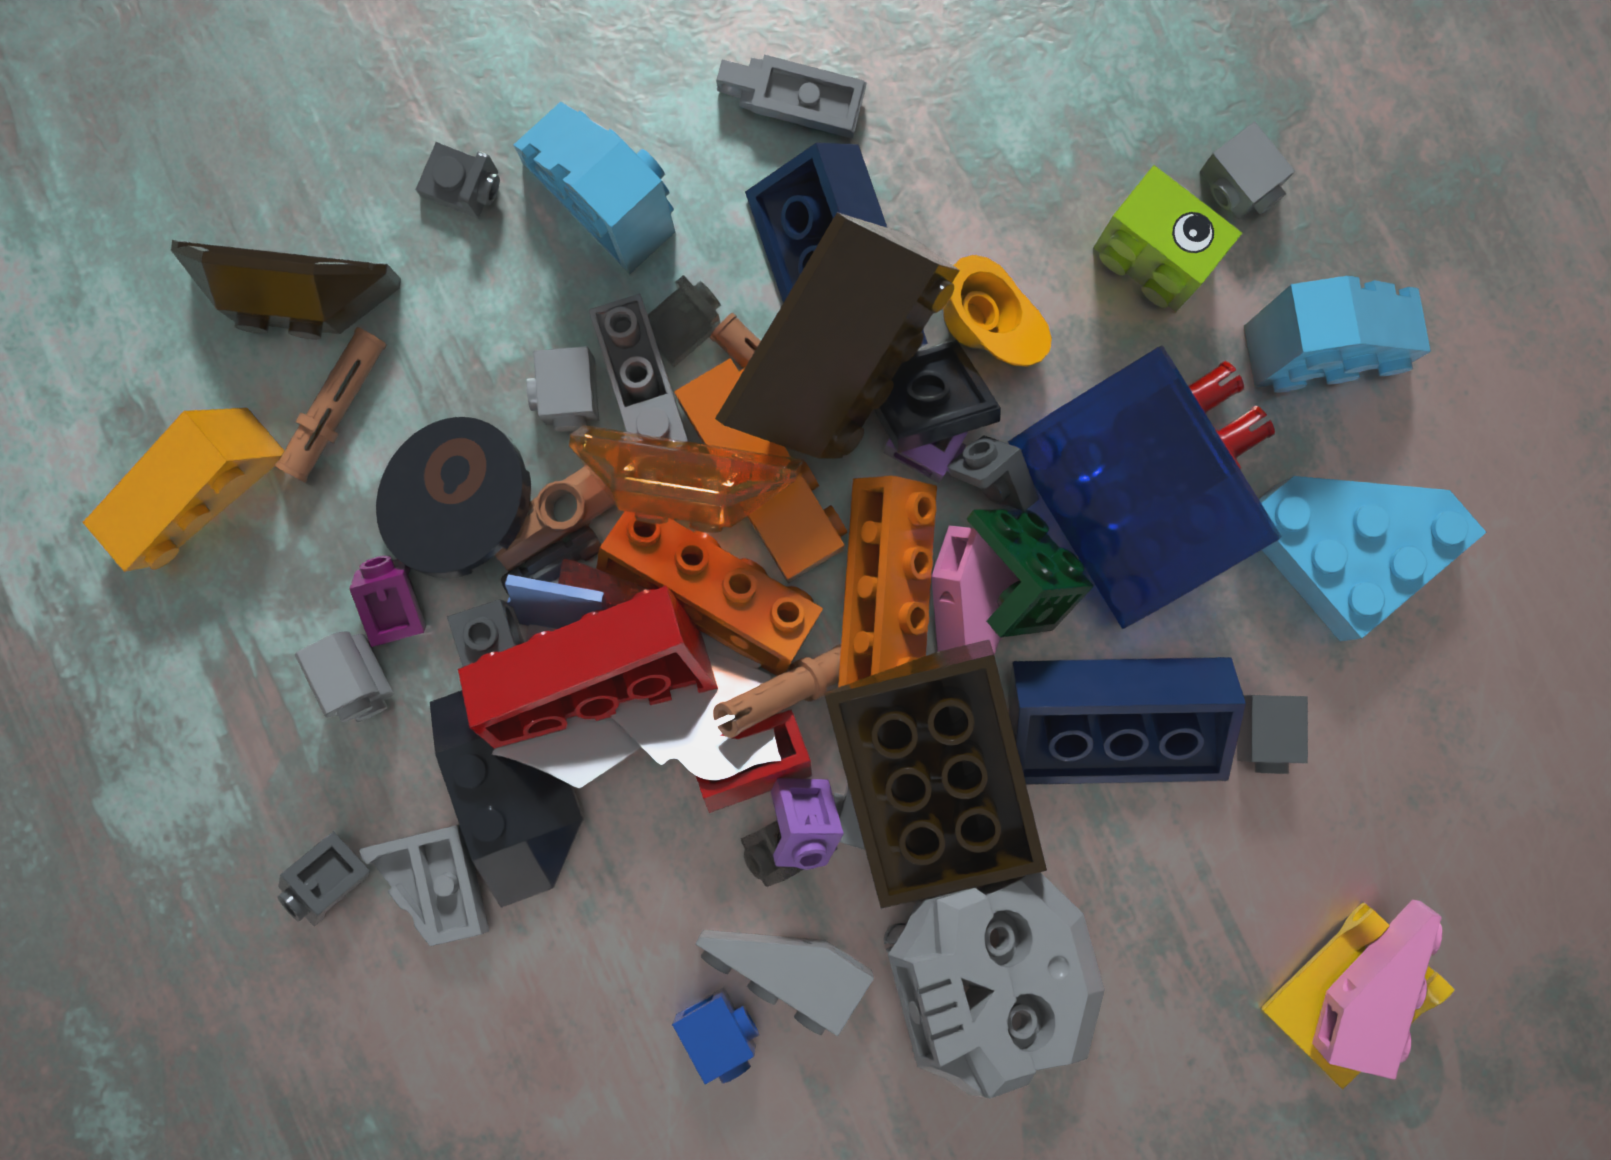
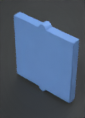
[505,575,608,629]

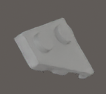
[359,825,489,946]

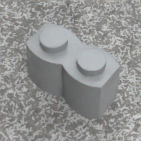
[295,631,394,723]

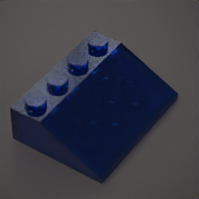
[1008,345,1282,629]

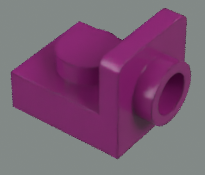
[349,555,426,647]

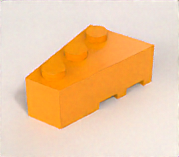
[82,408,284,572]

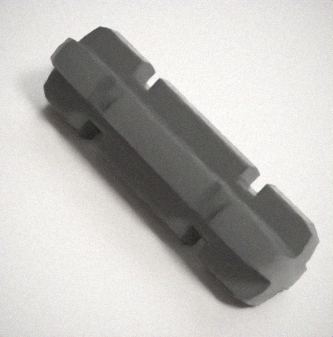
[500,526,601,596]

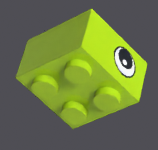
[1093,165,1242,312]

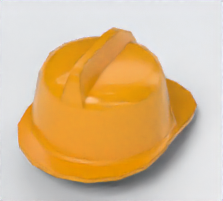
[943,255,1052,367]

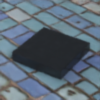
[873,340,1001,453]

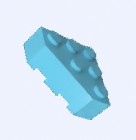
[514,102,675,275]
[1244,276,1431,393]
[1235,476,1487,642]

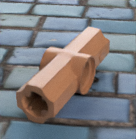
[495,444,647,571]

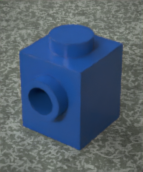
[672,987,759,1085]

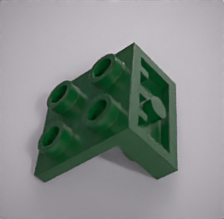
[966,509,1094,638]

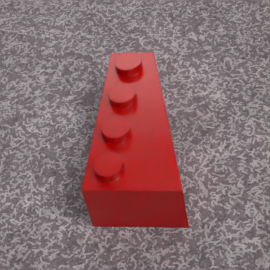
[458,585,718,748]

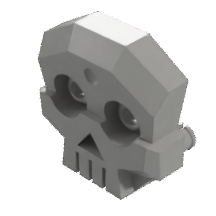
[884,872,1105,1099]

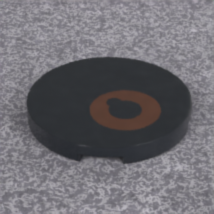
[376,417,531,578]

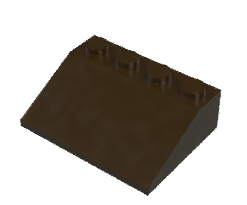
[715,212,960,459]
[824,640,1047,909]

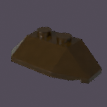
[171,240,401,340]

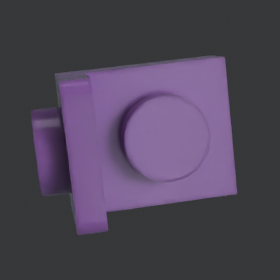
[883,432,968,484]
[771,778,844,870]

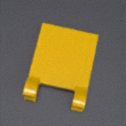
[1261,902,1455,1090]

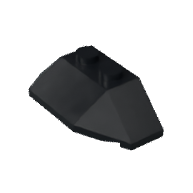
[430,690,584,908]

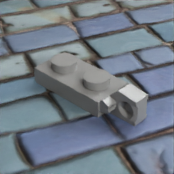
[716,54,867,139]

